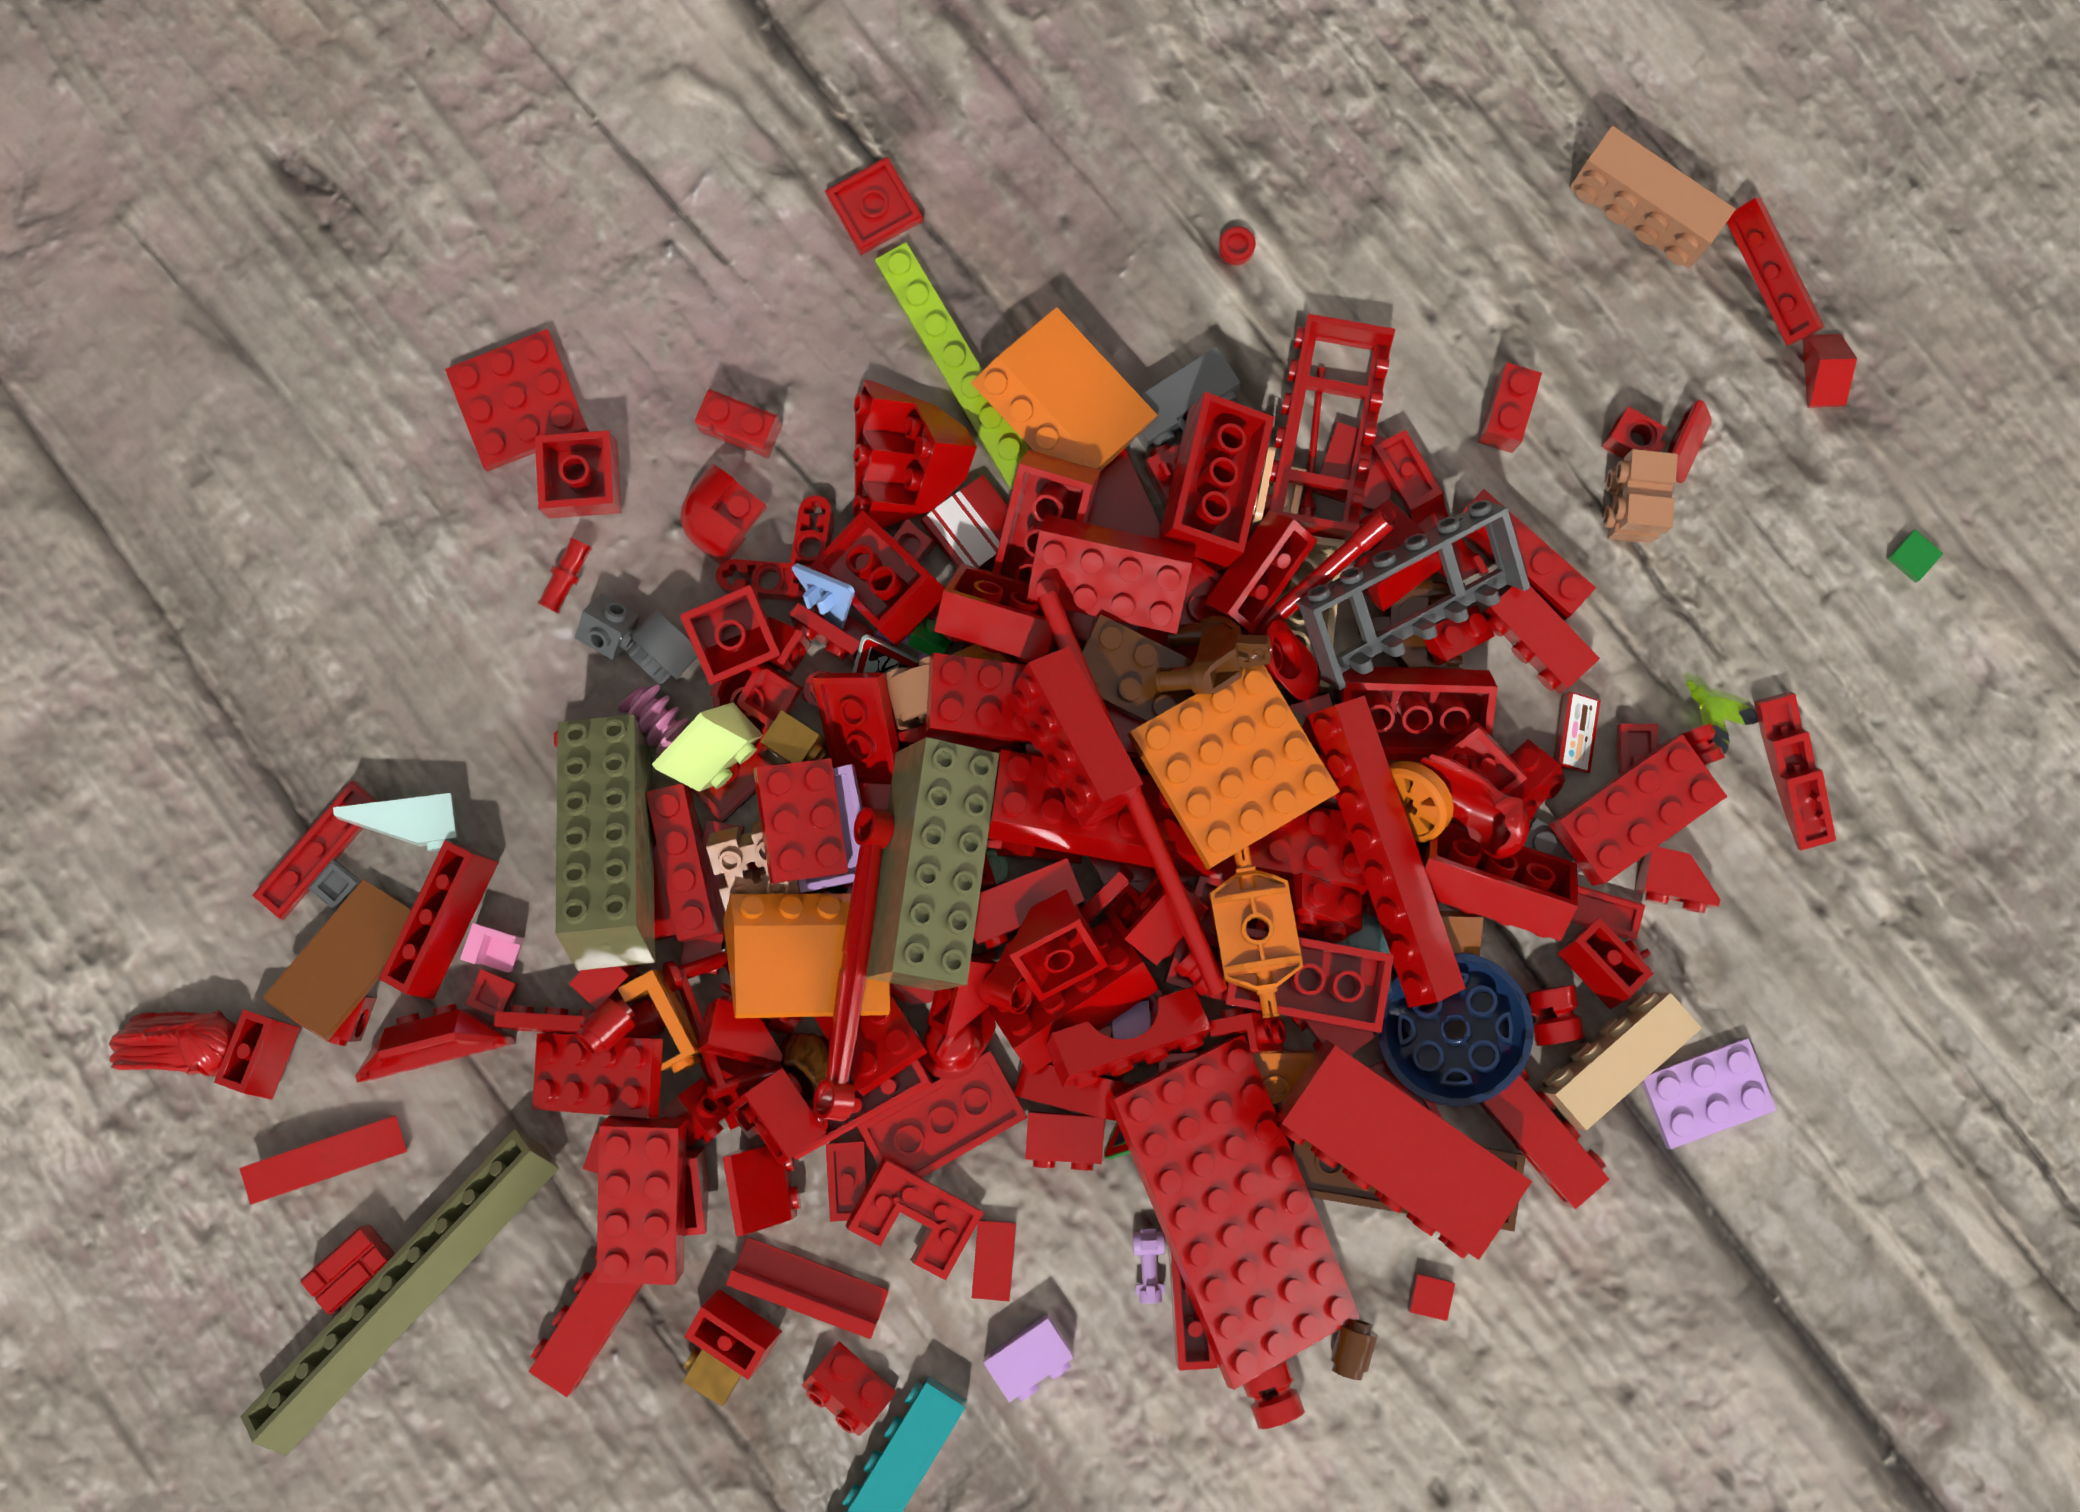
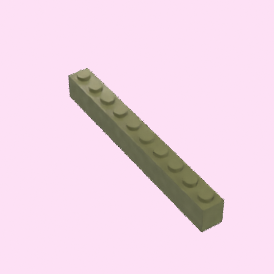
[240,1129,559,1456]

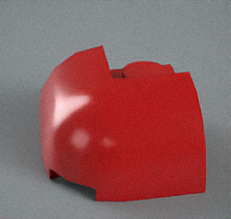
[680,463,767,565]
[710,661,803,754]

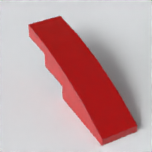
[1754,691,1836,851]
[239,1115,407,1205]

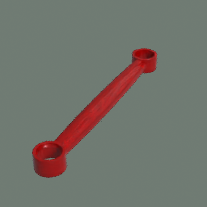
[813,807,894,1122]

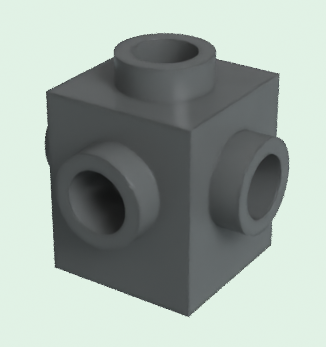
[575,593,640,660]

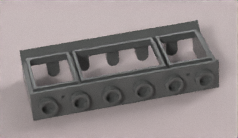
[1295,500,1530,690]

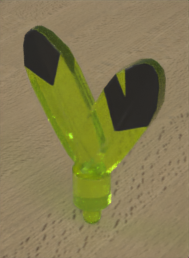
[1686,680,1758,754]

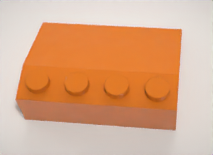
[971,307,1158,471]
[723,894,890,1018]

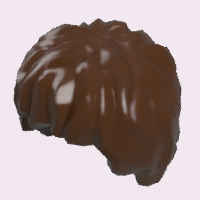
[779,1033,830,1106]

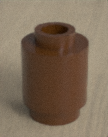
[1331,1319,1378,1380]

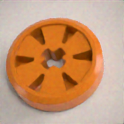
[1389,761,1453,842]

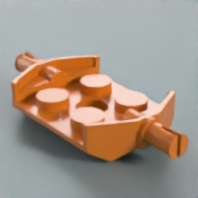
[1209,846,1303,1018]

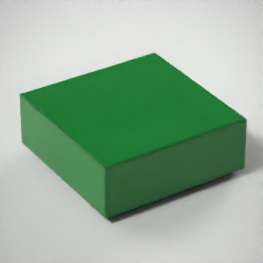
[1887,529,1944,583]

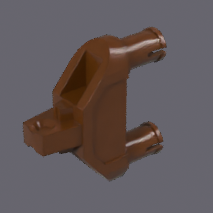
[1358,578,1465,669]
[1156,615,1272,695]

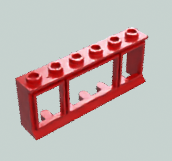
[1263,314,1395,542]

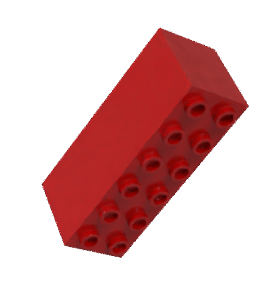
[1275,1040,1532,1260]

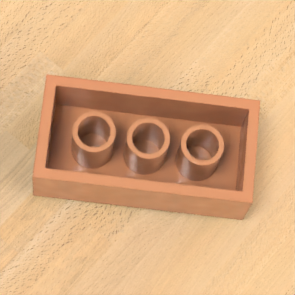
[1569,125,1736,269]

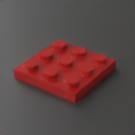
[445,329,589,472]

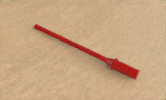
[1299,367,1325,517]

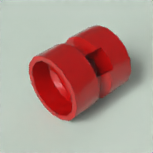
[1525,985,1585,1046]
[1243,1360,1305,1429]

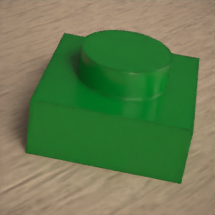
[907,617,953,656]

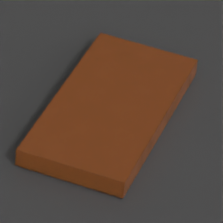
[263,879,411,1042]

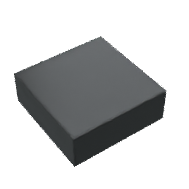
[308,859,361,912]

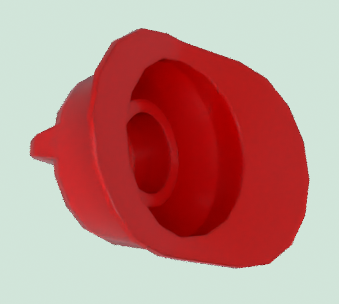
[1261,619,1320,701]
[921,1008,996,1080]

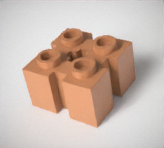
[1603,449,1678,543]
[706,820,802,912]

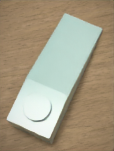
[333,793,459,851]

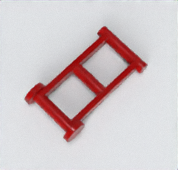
[663,945,782,1101]

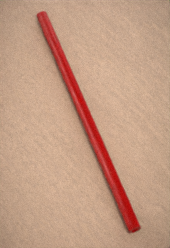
[1037,591,1228,996]

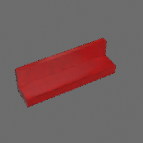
[726,1237,889,1339]

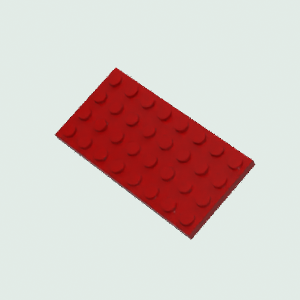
[1108,1034,1360,1390]

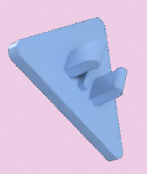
[792,563,855,630]

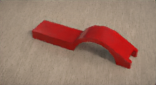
[1372,429,1489,581]

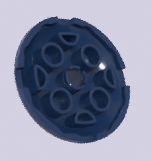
[1379,953,1534,1106]

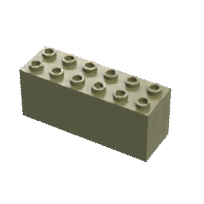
[555,714,655,971]
[866,737,999,991]

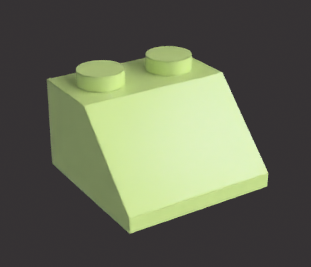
[652,702,763,791]

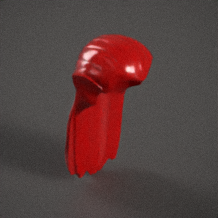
[1415,754,1530,859]
[109,1010,236,1077]

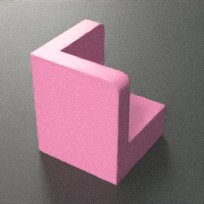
[460,923,524,973]

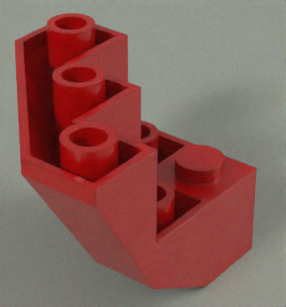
[853,379,977,529]

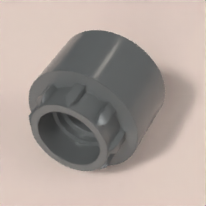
[626,609,698,684]

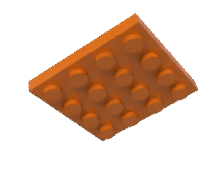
[1127,665,1340,870]

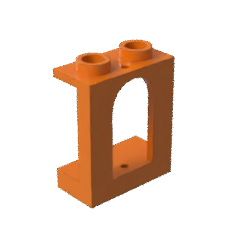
[618,970,702,1074]

